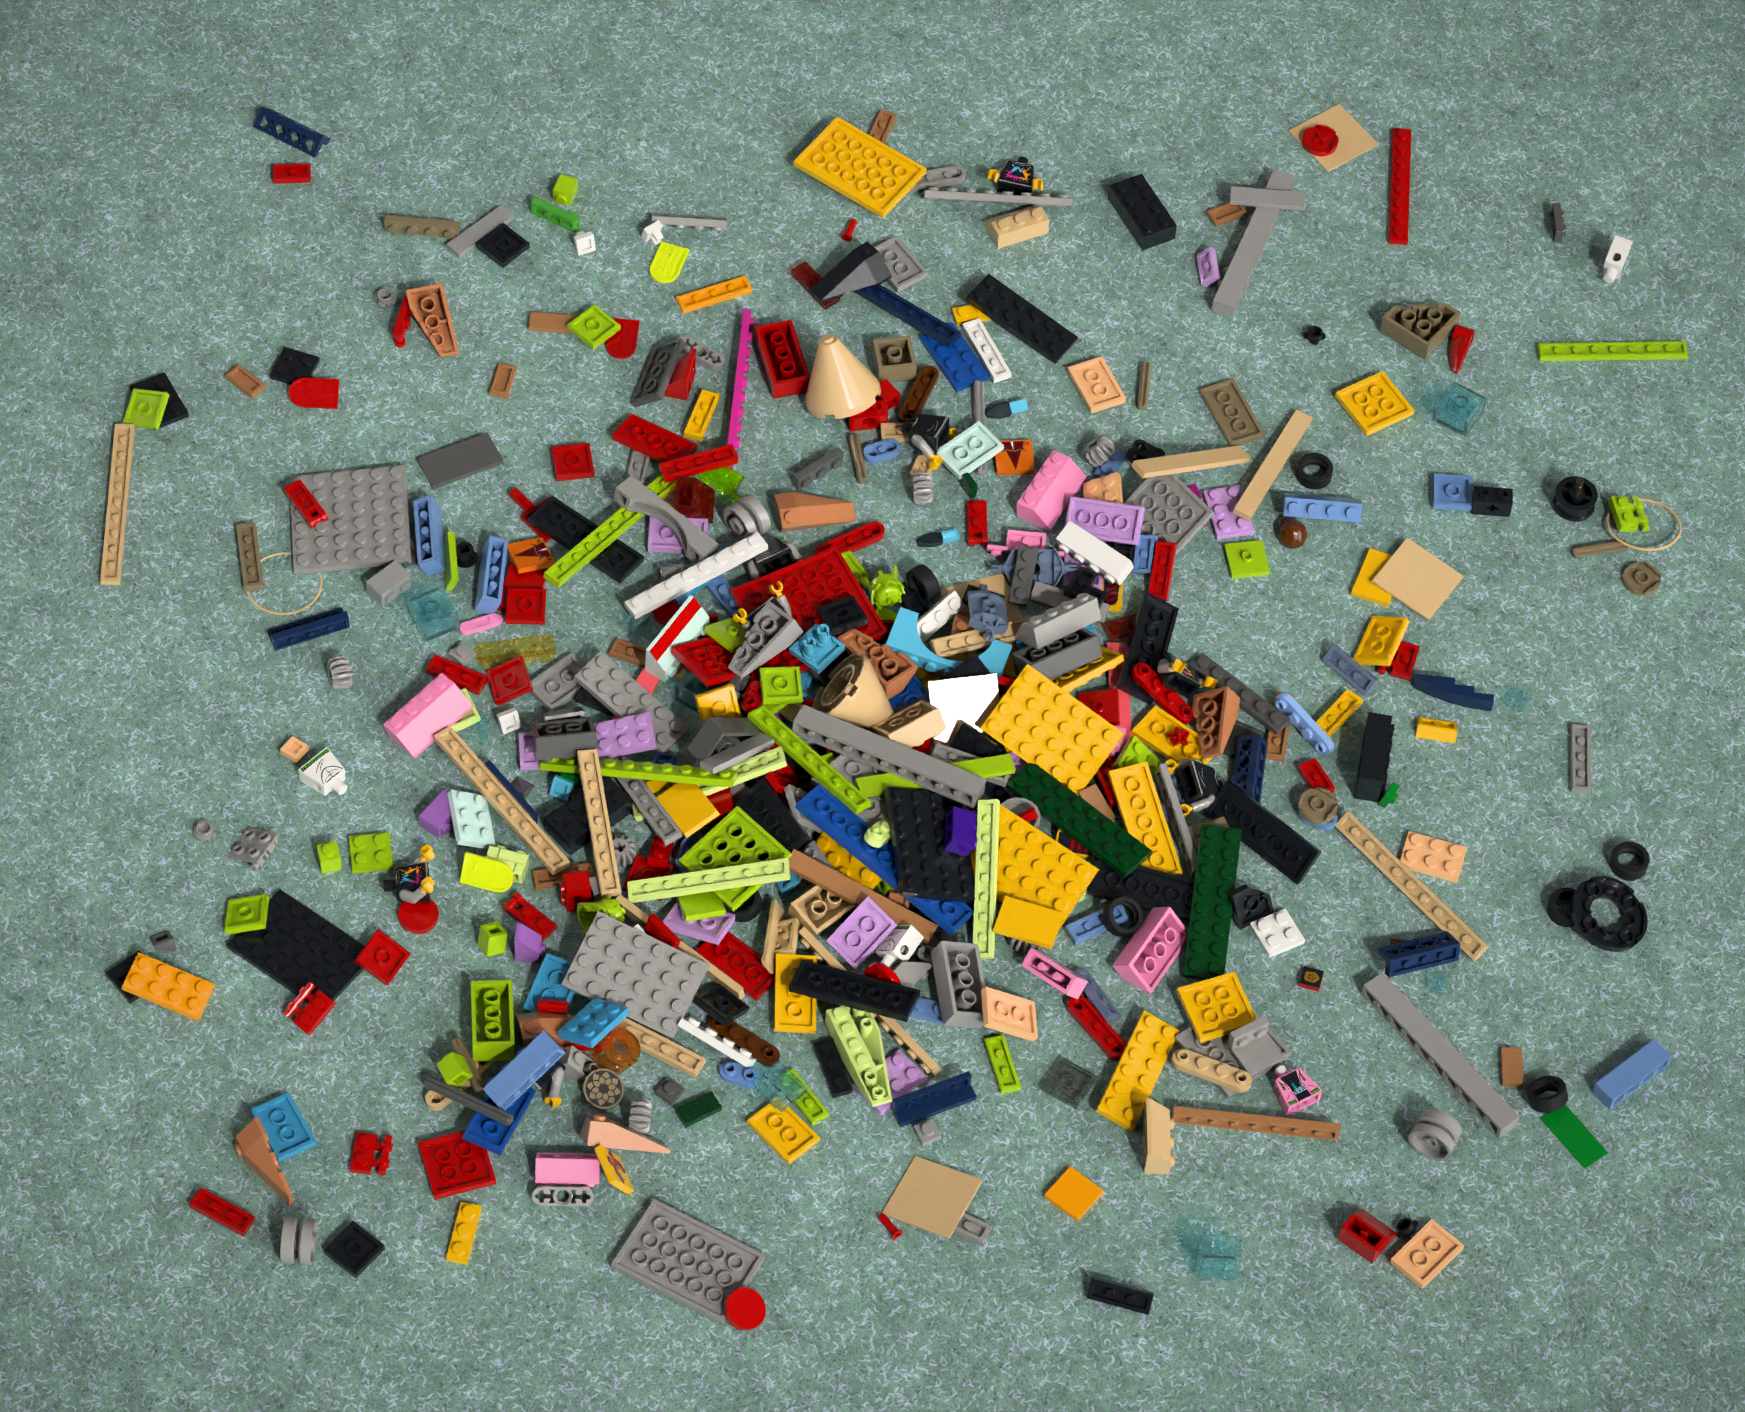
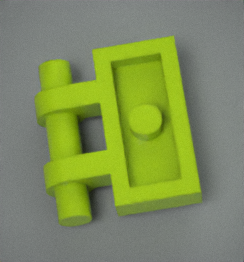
[1608,496,1649,532]

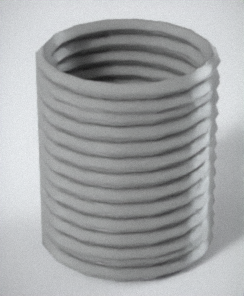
[658,563,686,583]

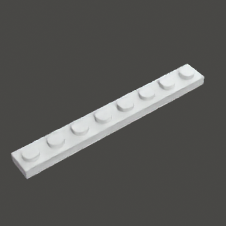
[624,532,768,620]

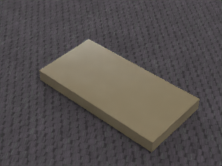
[1199,378,1265,447]

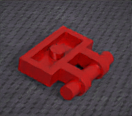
[1378,641,1420,681]
[283,981,336,1035]
[350,1132,393,1176]

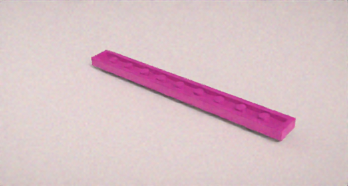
[725,309,754,470]

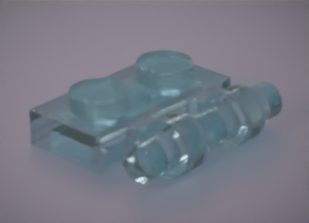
[753,1061,808,1112]

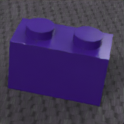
[944,806,977,856]

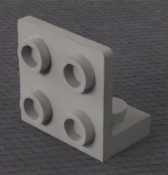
[1227,1016,1284,1076]

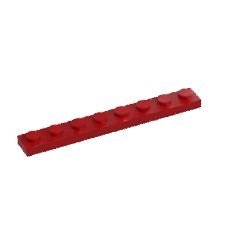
[1389,128,1411,245]

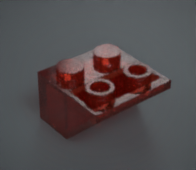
[674,477,715,523]

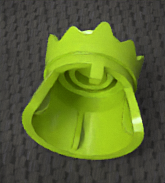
[859,565,905,610]
[577,895,626,936]

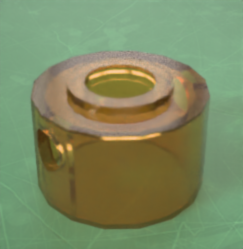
[592,1028,641,1074]

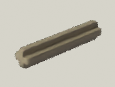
[1137,362,1151,410]
[849,434,868,483]
[1572,539,1628,558]
[452,1038,485,1092]

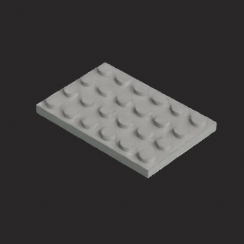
[561,911,710,1040]
[611,1199,765,1325]

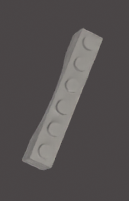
[613,476,718,564]

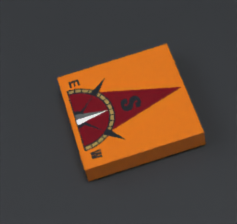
[994,439,1035,475]
[507,537,555,574]

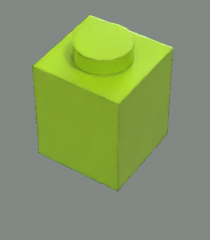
[553,174,578,206]
[317,841,342,874]
[477,921,508,957]
[437,1052,473,1088]

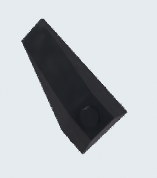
[810,242,891,303]

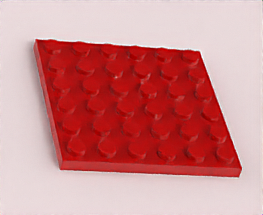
[730,546,888,673]

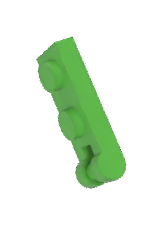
[531,197,579,232]

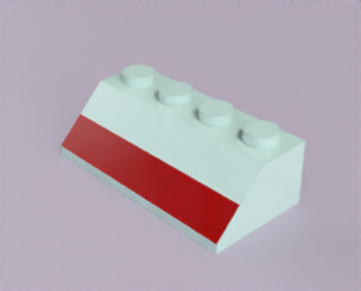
[645,595,710,682]

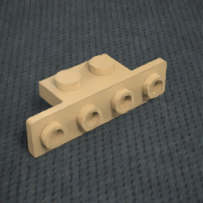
[761,899,800,974]

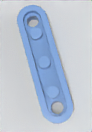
[1275,692,1335,756]

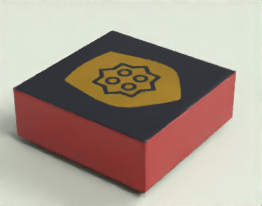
[1299,966,1324,992]

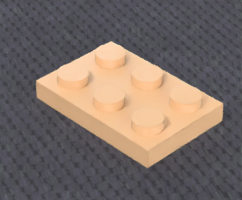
[1067,356,1126,413]
[1083,472,1123,504]
[1400,831,1467,883]
[981,987,1038,1041]
[1390,1219,1464,1289]

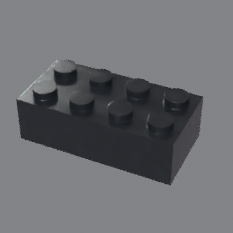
[1108,174,1177,251]
[1354,712,1395,802]
[544,776,632,856]

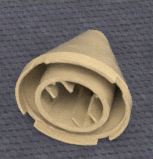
[805,334,881,419]
[811,653,895,732]

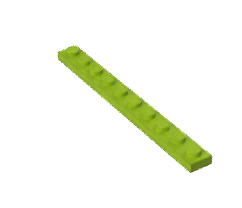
[543,474,684,588]
[540,756,738,787]

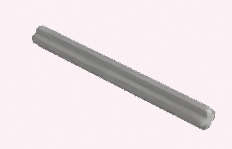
[973,380,987,475]

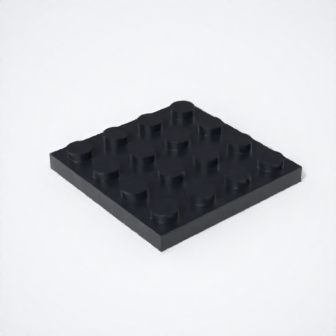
[705,778,810,862]

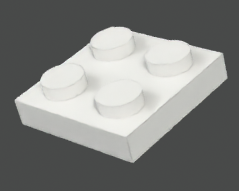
[1249,908,1305,958]

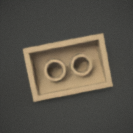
[982,205,1049,249]
[871,700,947,748]
[787,870,856,935]
[1143,1098,1175,1174]

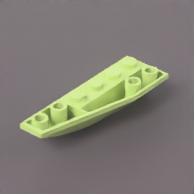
[825,1006,892,1107]

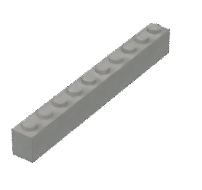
[1210,169,1295,318]
[792,705,986,808]
[1361,973,1520,1139]

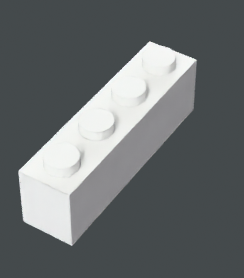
[1056,521,1134,585]

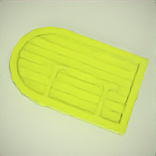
[650,241,690,283]
[460,852,514,893]

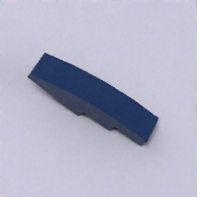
[1413,674,1494,711]

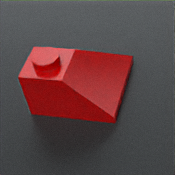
[665,348,696,401]

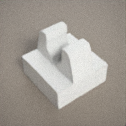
[641,220,663,246]
[574,231,596,256]
[496,708,522,735]

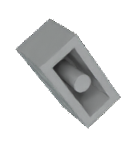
[366,560,411,606]

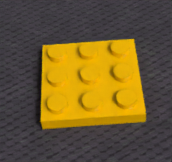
[1335,371,1414,436]
[1177,971,1257,1043]

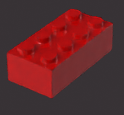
[754,320,810,399]

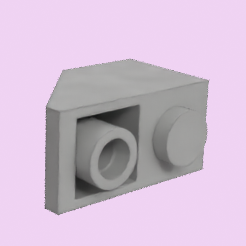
[892,961,932,989]
[559,1045,601,1082]

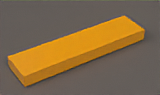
[676,276,752,314]

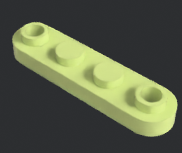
[864,816,891,848]

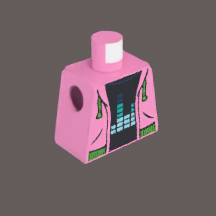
[1273,1065,1322,1117]

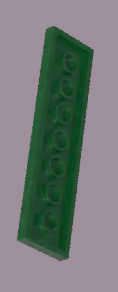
[1004,763,1152,878]
[1182,823,1242,980]

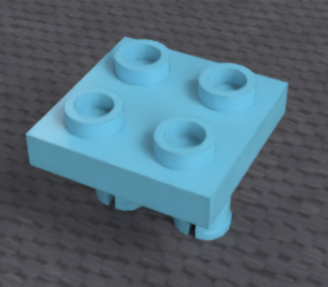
[789,624,845,674]

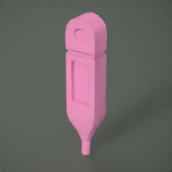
[459,613,505,635]

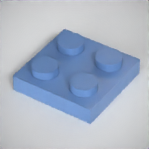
[1433,473,1473,511]

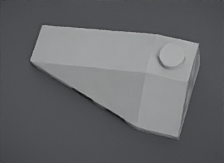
[728,601,803,679]

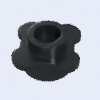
[1303,326,1326,345]
[1397,1218,1419,1238]

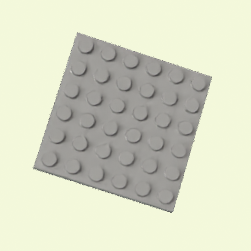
[290,465,412,574]

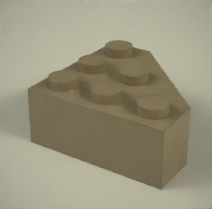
[1380,303,1461,360]

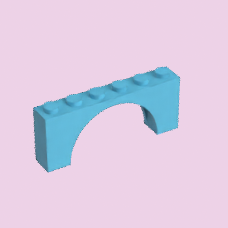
[886,607,1012,681]

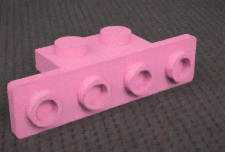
[986,530,1065,559]

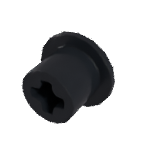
[456,542,478,568]

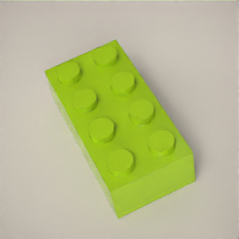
[471,980,515,1061]

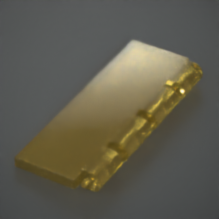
[475,634,557,670]

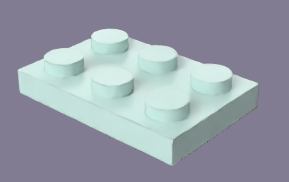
[935,421,1004,480]
[447,790,496,850]

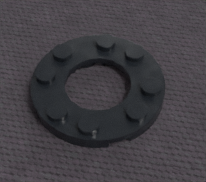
[1570,876,1648,952]

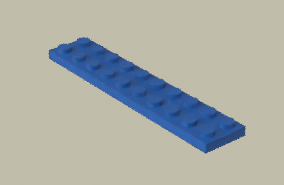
[795,784,974,936]

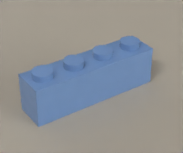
[1282,493,1362,522]
[413,495,446,576]
[475,536,508,614]
[483,1031,566,1111]
[1592,1039,1672,1110]

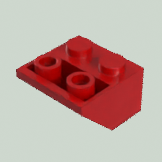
[1338,1209,1397,1264]

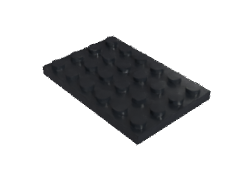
[884,786,975,904]
[227,889,365,1003]

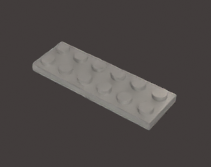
[574,651,689,753]

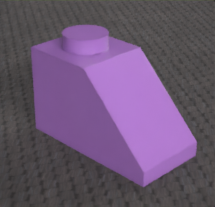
[419,789,451,839]
[514,923,546,963]

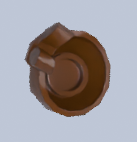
[1278,516,1307,549]

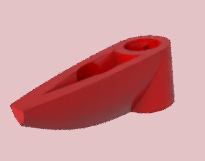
[1450,325,1475,374]

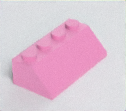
[1017,450,1087,532]
[383,673,473,759]
[1112,907,1188,994]

